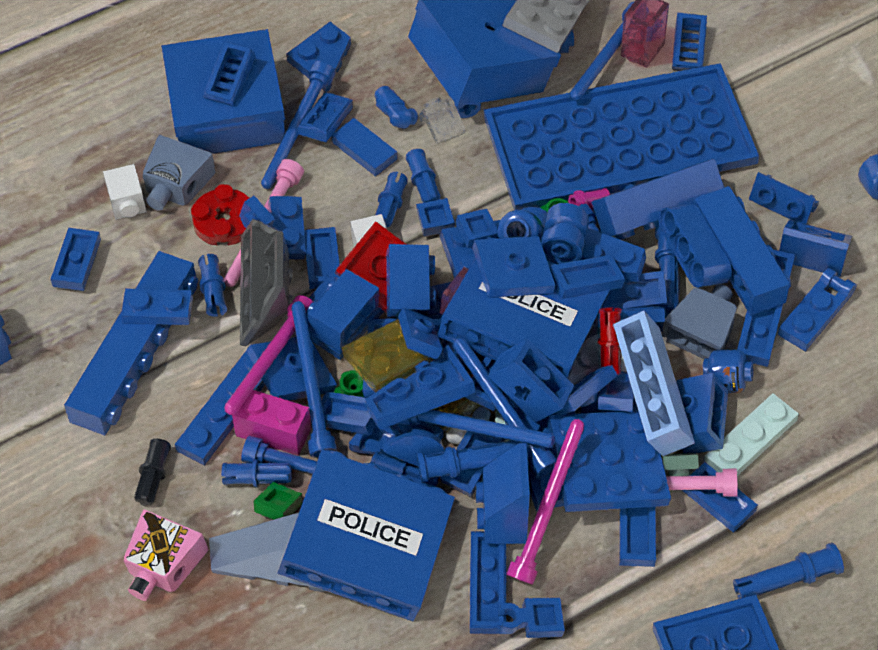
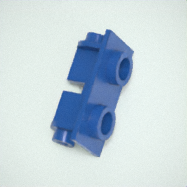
[749,172,819,224]

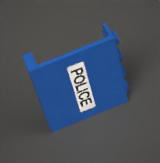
[438,236,610,379]
[277,449,455,622]

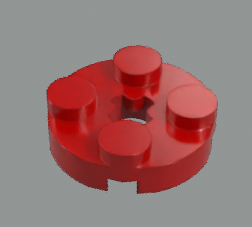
[191,184,249,246]

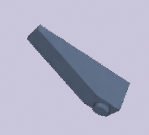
[209,513,325,592]

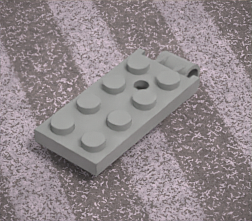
[502,0,590,53]

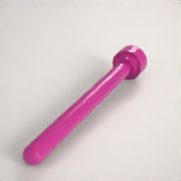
[225,295,313,415]
[506,419,584,585]

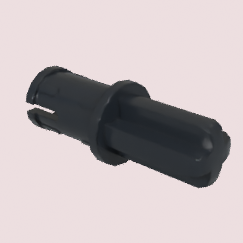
[134,438,171,506]

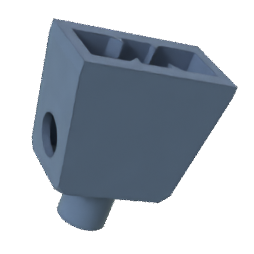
[662,284,737,359]

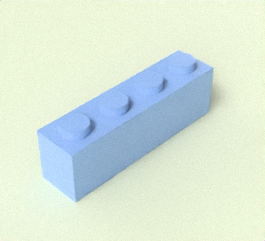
[613,311,695,456]

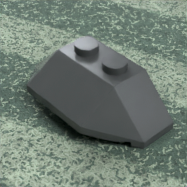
[240,219,293,347]

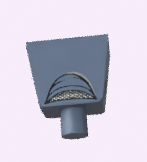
[143,134,216,210]

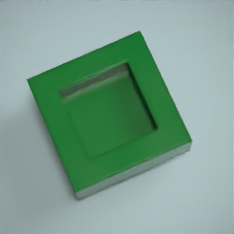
[253,482,302,520]

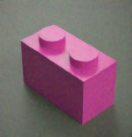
[232,390,312,456]

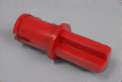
[597,307,621,375]

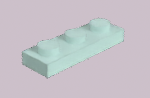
[704,393,799,476]

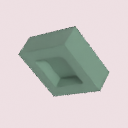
[661,453,699,476]

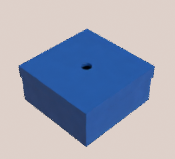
[408,0,561,107]
[161,29,285,154]

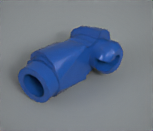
[374,86,418,129]

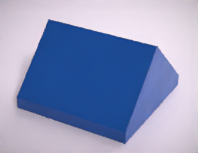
[779,220,852,277]

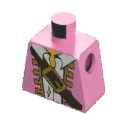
[124,509,209,601]

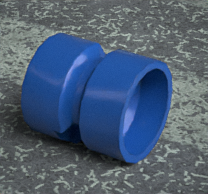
[541,203,589,264]

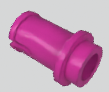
[568,188,610,210]

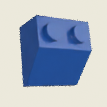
[476,443,530,544]

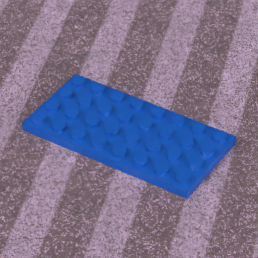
[484,63,759,210]

